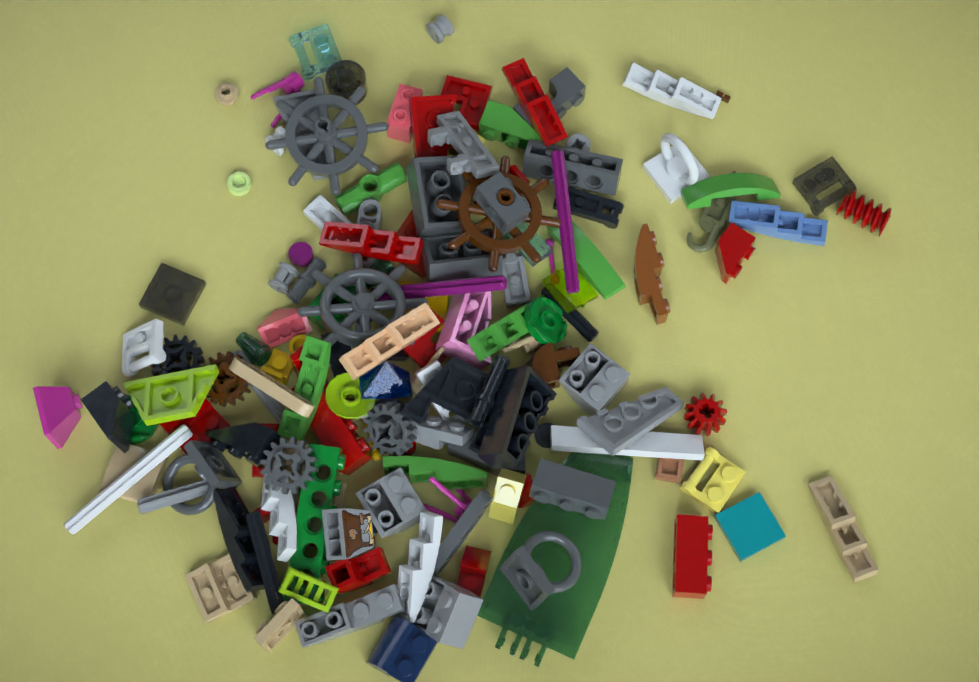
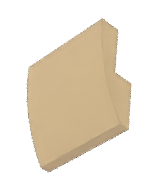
[100,445,168,503]
[185,554,258,623]

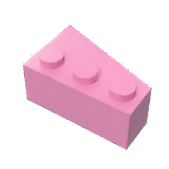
[435,291,492,370]

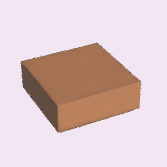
[655,458,684,484]

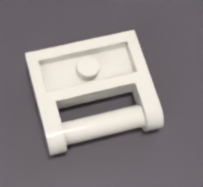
[121,318,166,377]

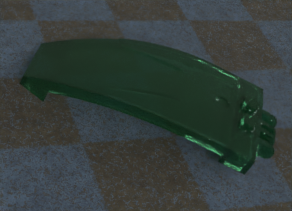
[477,452,633,667]

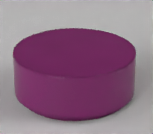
[288,242,314,267]

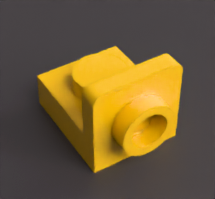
[260,348,294,386]

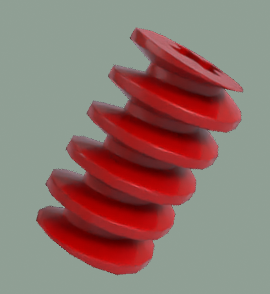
[836,190,892,237]

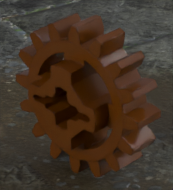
[202,351,251,407]

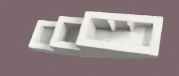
[622,62,722,119]
[261,459,297,562]
[396,511,443,623]

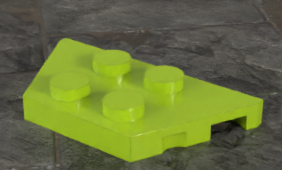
[124,364,219,426]

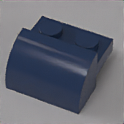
[366,616,438,682]

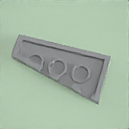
[576,387,684,456]

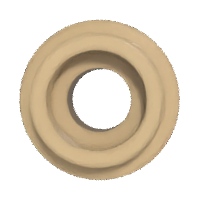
[215,83,239,106]

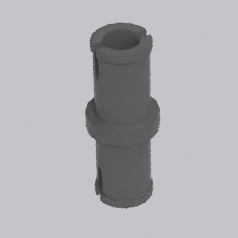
[286,257,327,304]

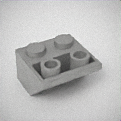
[559,343,630,416]
[355,467,427,538]
[412,575,483,649]

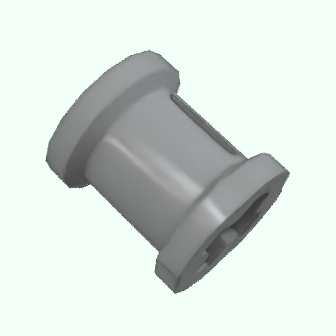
[268,262,299,294]

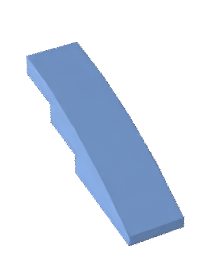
[729,200,828,246]

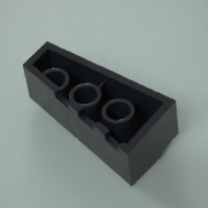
[478,365,557,470]

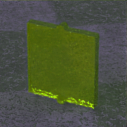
[541,269,599,314]

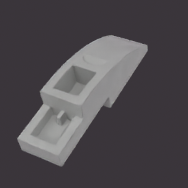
[373,396,474,450]
[295,584,405,648]

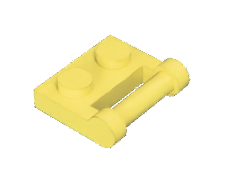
[679,447,746,514]

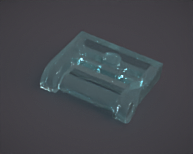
[289,24,343,80]

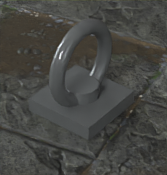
[163,440,242,515]
[500,531,582,611]

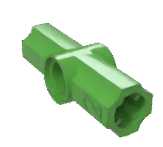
[334,162,407,216]

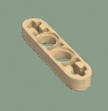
[229,357,315,418]

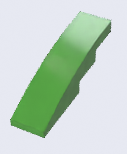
[546,221,625,300]
[467,294,545,362]
[383,456,488,491]

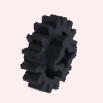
[150,335,206,376]

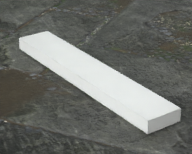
[550,425,705,460]

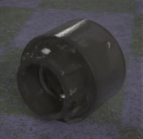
[325,60,368,105]

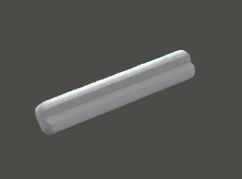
[137,480,209,514]

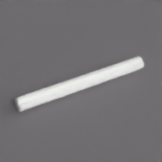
[64,424,193,534]

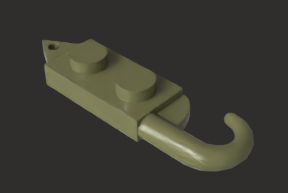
[686,171,737,253]

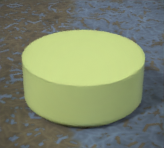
[227,171,251,196]

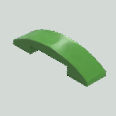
[681,173,781,209]
[277,335,331,441]

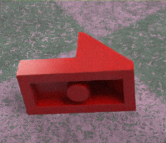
[457,546,492,598]

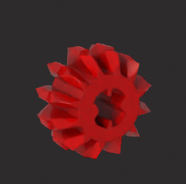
[683,392,727,437]

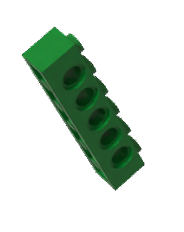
[283,443,346,605]

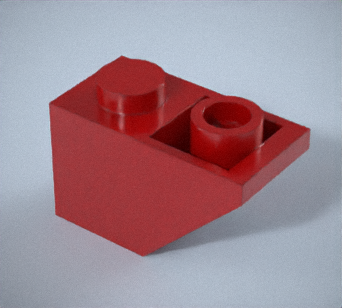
[715,222,756,284]

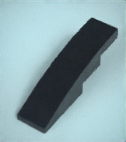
[213,487,265,593]

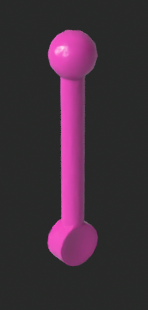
[545,238,559,287]

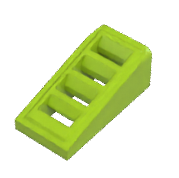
[278,566,339,613]

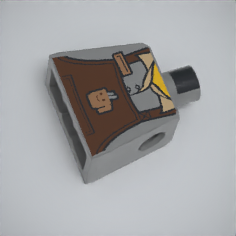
[322,508,378,560]

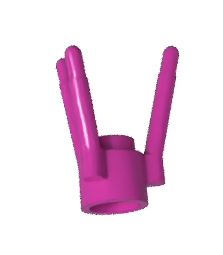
[251,71,305,128]
[422,477,472,523]

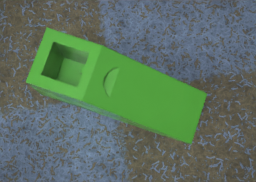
[479,100,542,150]

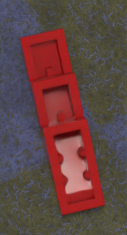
[502,58,568,147]
[319,221,424,264]

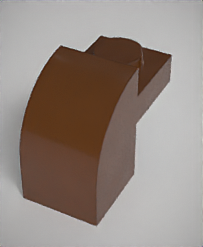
[532,342,580,389]

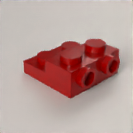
[159,398,231,454]

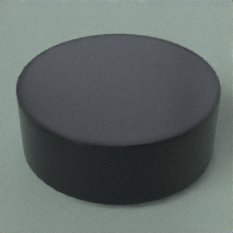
[534,423,554,448]

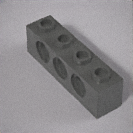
[522,139,623,196]

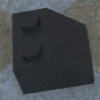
[80,381,136,453]

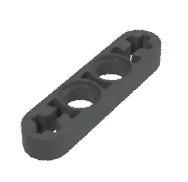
[433,489,494,576]

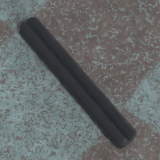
[245,511,284,614]

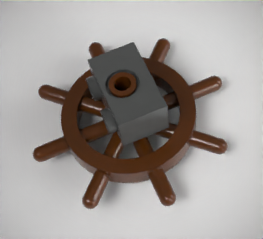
[436,156,561,272]

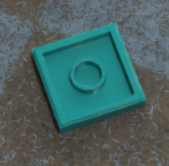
[714,492,786,562]

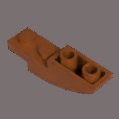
[633,224,670,325]

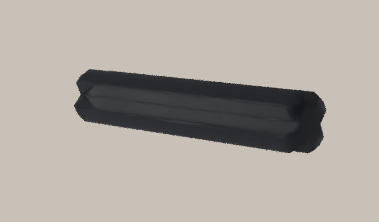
[541,284,599,342]

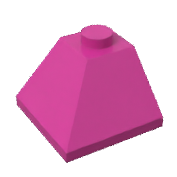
[33,386,83,449]

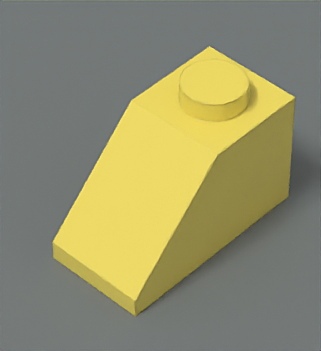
[489,468,527,524]

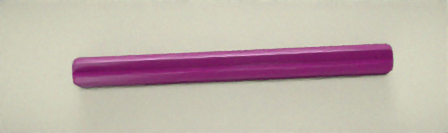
[551,150,580,294]
[370,275,507,301]

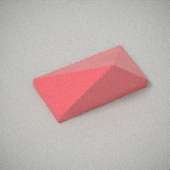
[257,309,312,350]

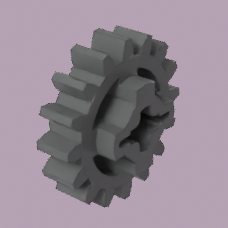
[363,401,418,456]
[260,437,318,495]

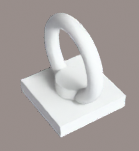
[643,133,710,204]

